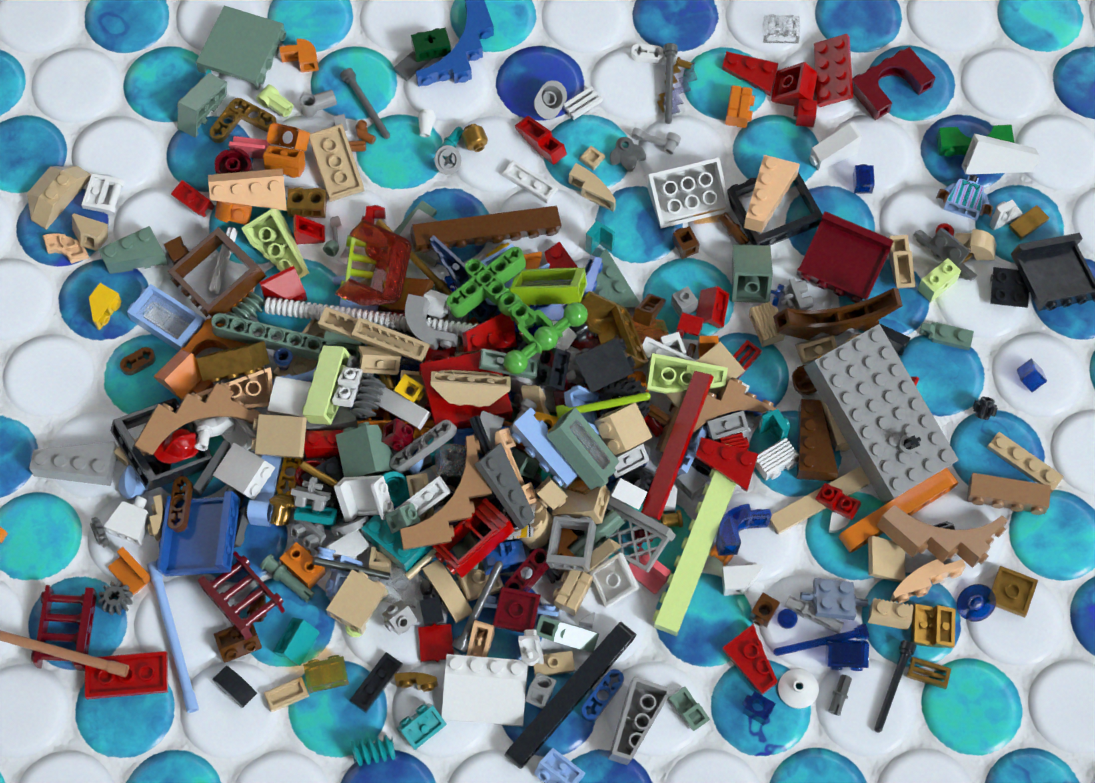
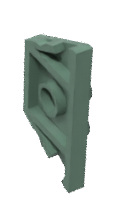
[592,249,640,308]

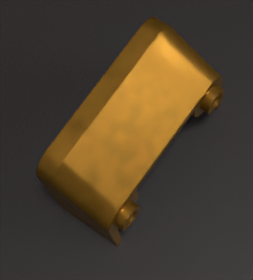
[580,291,648,369]

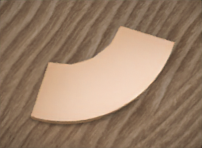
[43,233,89,264]

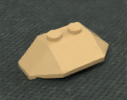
[27,166,91,230]
[431,370,511,407]

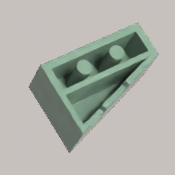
[177,73,227,138]
[98,226,168,274]

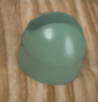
[323,240,339,257]

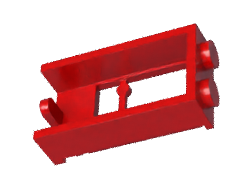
[432,498,515,578]

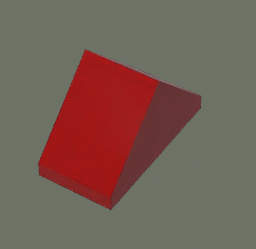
[293,215,325,245]

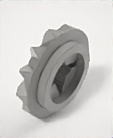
[433,145,461,175]

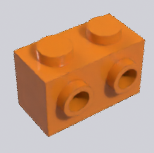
[279,542,326,589]

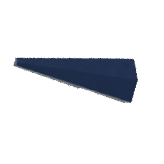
[429,235,497,324]

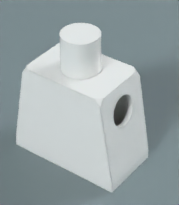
[104,496,150,546]

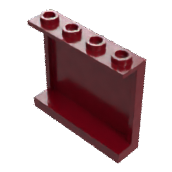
[797,211,894,303]

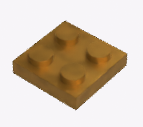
[987,566,1038,618]

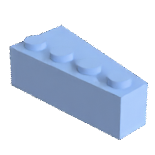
[511,408,579,488]

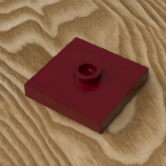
[493,587,541,633]

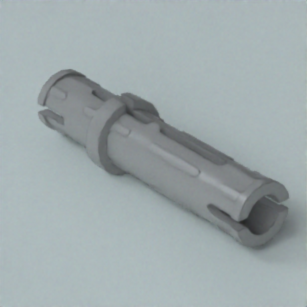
[784,595,844,634]

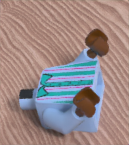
[936,175,993,221]

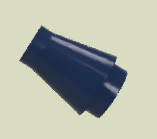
[273,348,293,371]

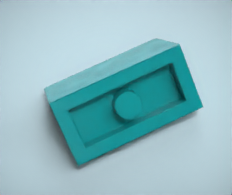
[585,220,615,255]
[294,504,338,530]
[273,617,319,666]

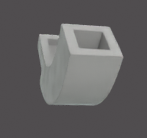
[405,294,459,350]

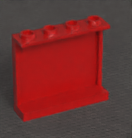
[419,349,513,429]

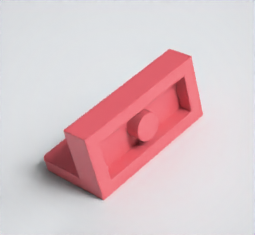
[229,136,270,159]
[629,547,671,594]

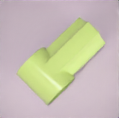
[256,84,294,117]

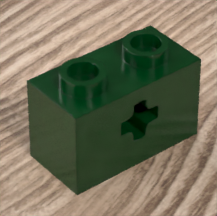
[411,27,451,62]

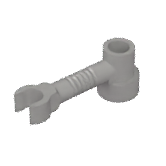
[632,128,681,154]

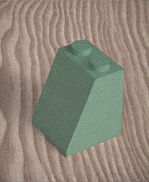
[732,245,773,303]
[336,422,395,477]

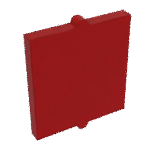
[418,624,454,662]

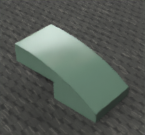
[668,686,710,731]

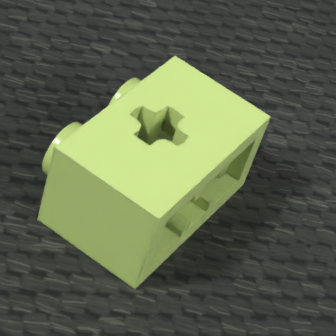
[918,258,961,302]

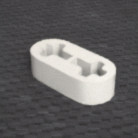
[631,43,665,64]

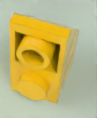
[89,283,122,330]

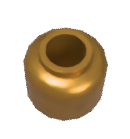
[462,124,488,152]

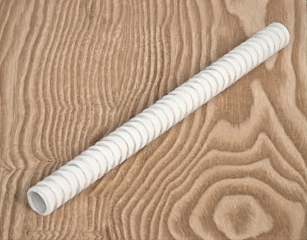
[264,297,478,339]

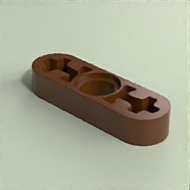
[167,476,193,532]

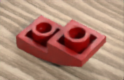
[815,483,861,520]

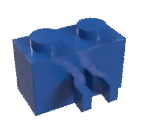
[482,540,526,575]

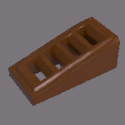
[633,294,666,326]

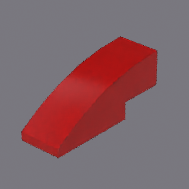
[515,116,567,165]

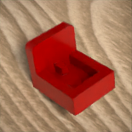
[361,205,386,235]

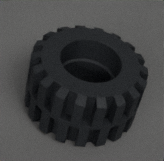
[597,376,651,418]

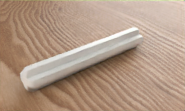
[208,227,238,295]

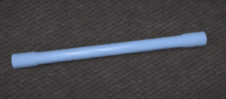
[147,561,199,713]

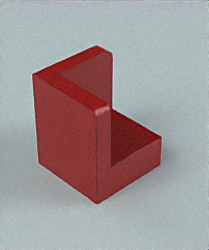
[676,312,704,339]

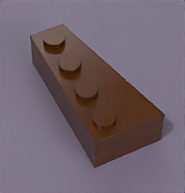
[797,399,838,481]

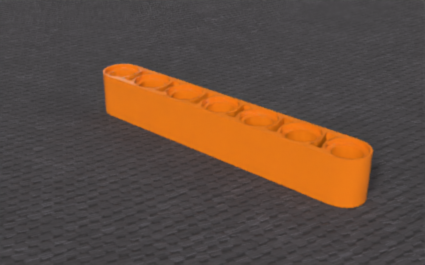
[838,468,959,553]

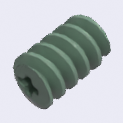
[226,292,265,332]

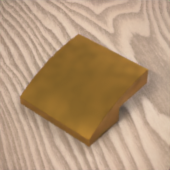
[911,604,956,648]

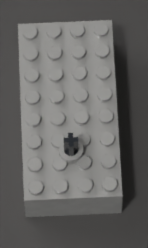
[804,324,958,502]

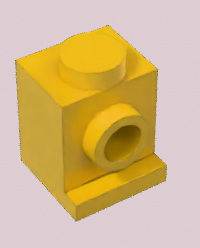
[393,374,424,403]

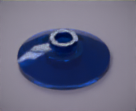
[957,584,996,622]

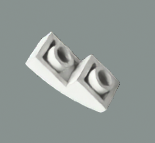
[332,367,363,408]

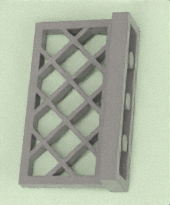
[604,496,676,573]

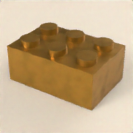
[197,341,270,383]

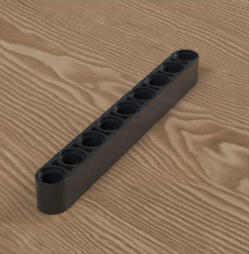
[504,622,637,769]

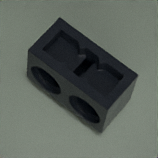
[535,348,571,391]

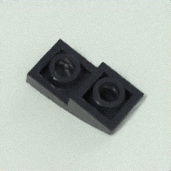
[212,665,257,708]

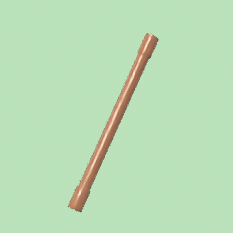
[0,630,129,677]

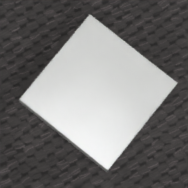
[589,553,639,608]

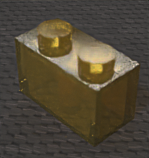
[303,655,349,693]

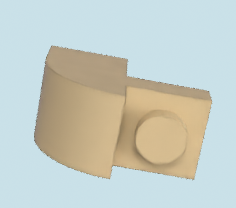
[955,229,997,260]

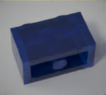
[825,639,869,671]

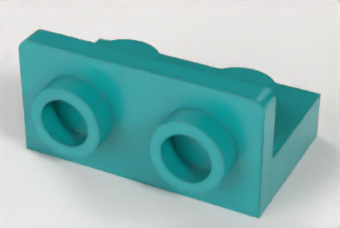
[397,703,447,750]

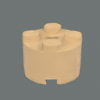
[515,502,553,549]

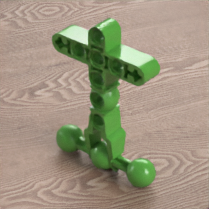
[447,247,588,374]

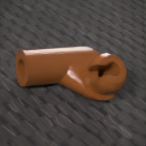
[355,120,376,145]

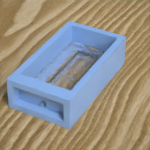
[127,284,205,351]

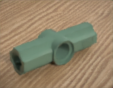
[569,509,625,557]

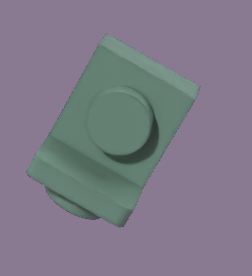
[384,503,420,533]

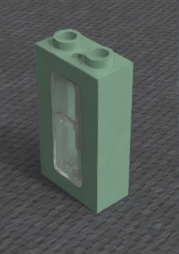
[546,407,620,490]

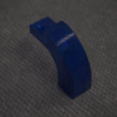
[716,504,772,556]

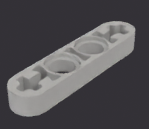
[390,420,457,473]

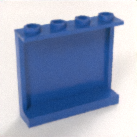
[156,491,240,577]

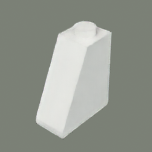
[809,122,862,171]

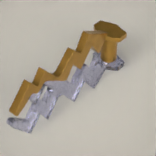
[657,57,697,115]

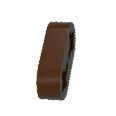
[120,347,156,376]

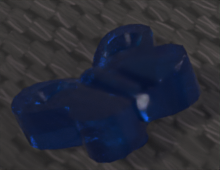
[771,284,785,307]

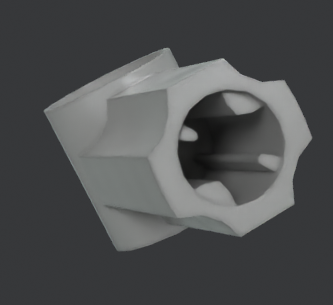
[300,90,337,117]

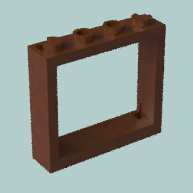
[168,227,267,318]

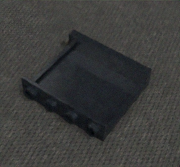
[1011,233,1095,311]

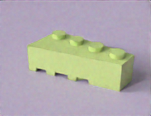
[302,346,351,425]

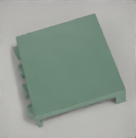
[196,5,286,90]

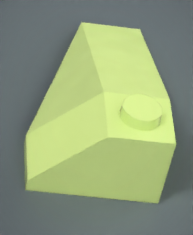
[242,209,309,279]
[646,353,728,394]

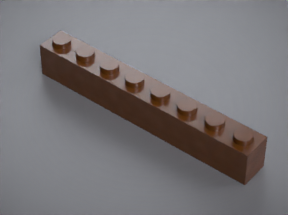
[410,205,562,253]

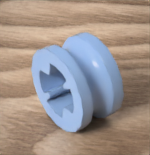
[316,547,336,560]

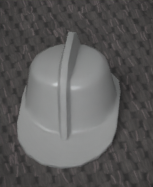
[534,80,567,120]

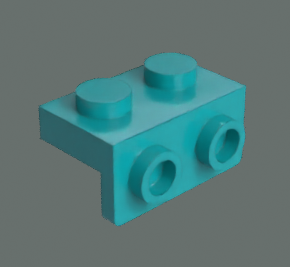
[758,409,790,442]

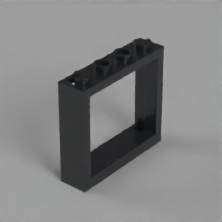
[727,172,823,246]
[110,398,212,492]

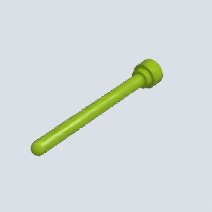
[556,392,651,419]

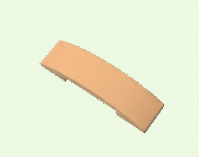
[495,428,539,505]

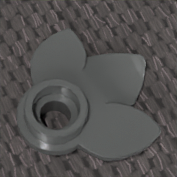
[610,137,646,172]

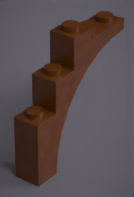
[773,288,903,340]

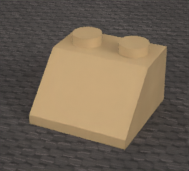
[594,403,652,455]

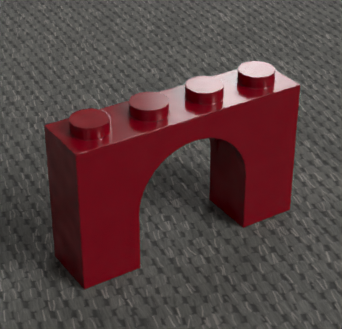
[852,47,936,120]

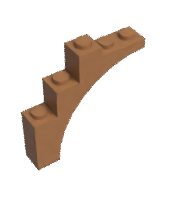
[655,377,777,453]
[133,382,261,456]
[400,435,492,551]
[877,505,1008,568]

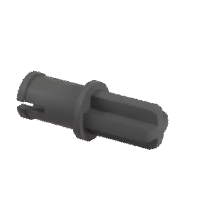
[828,674,852,716]

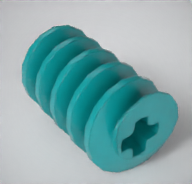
[351,735,396,766]

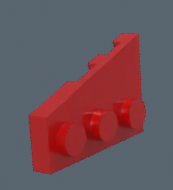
[462,313,517,352]
[722,624,778,696]

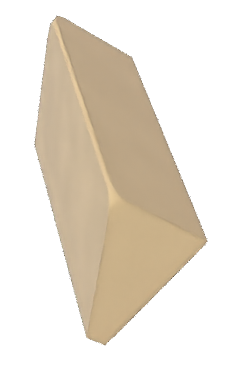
[795,334,837,364]
[584,538,621,573]

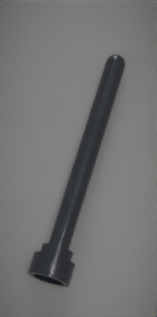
[874,640,917,733]

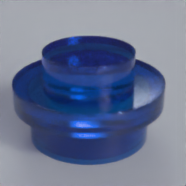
[777,609,798,629]

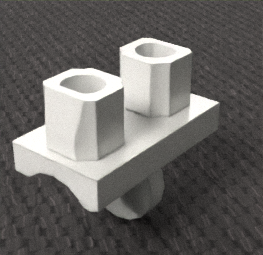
[518,629,544,666]

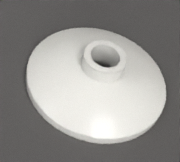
[778,669,819,709]

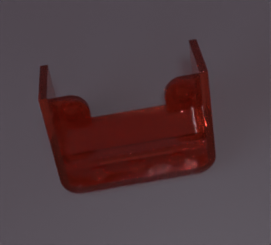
[335,219,412,306]

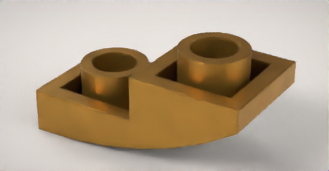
[394,672,438,692]

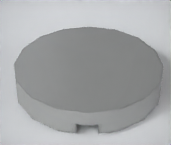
[331,515,370,536]

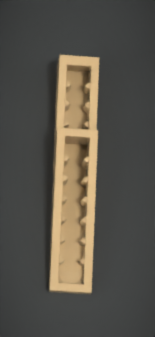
[318,307,430,363]

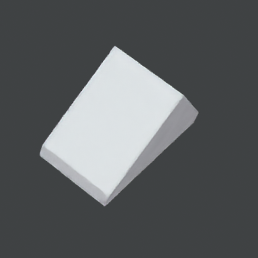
[610,478,647,510]

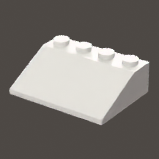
[645,158,731,229]
[442,654,528,727]

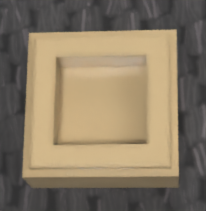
[579,146,605,171]

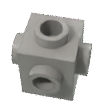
[382,600,418,635]

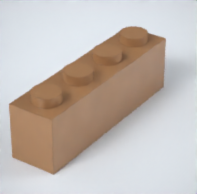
[967,473,1051,515]

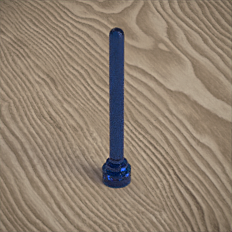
[773,624,869,656]

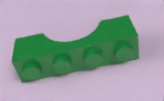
[936,125,1015,157]

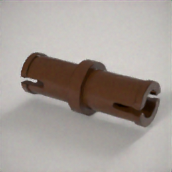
[718,212,750,245]

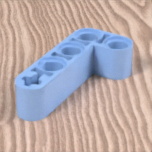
[247,455,283,527]

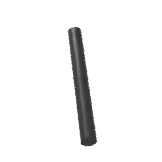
[312,557,391,580]

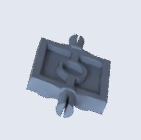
[800,578,868,620]

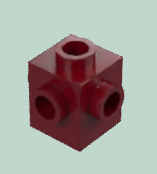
[382,418,414,452]

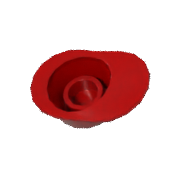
[154,429,199,464]

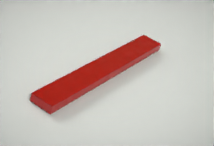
[641,371,714,520]

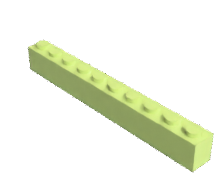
[652,444,736,636]

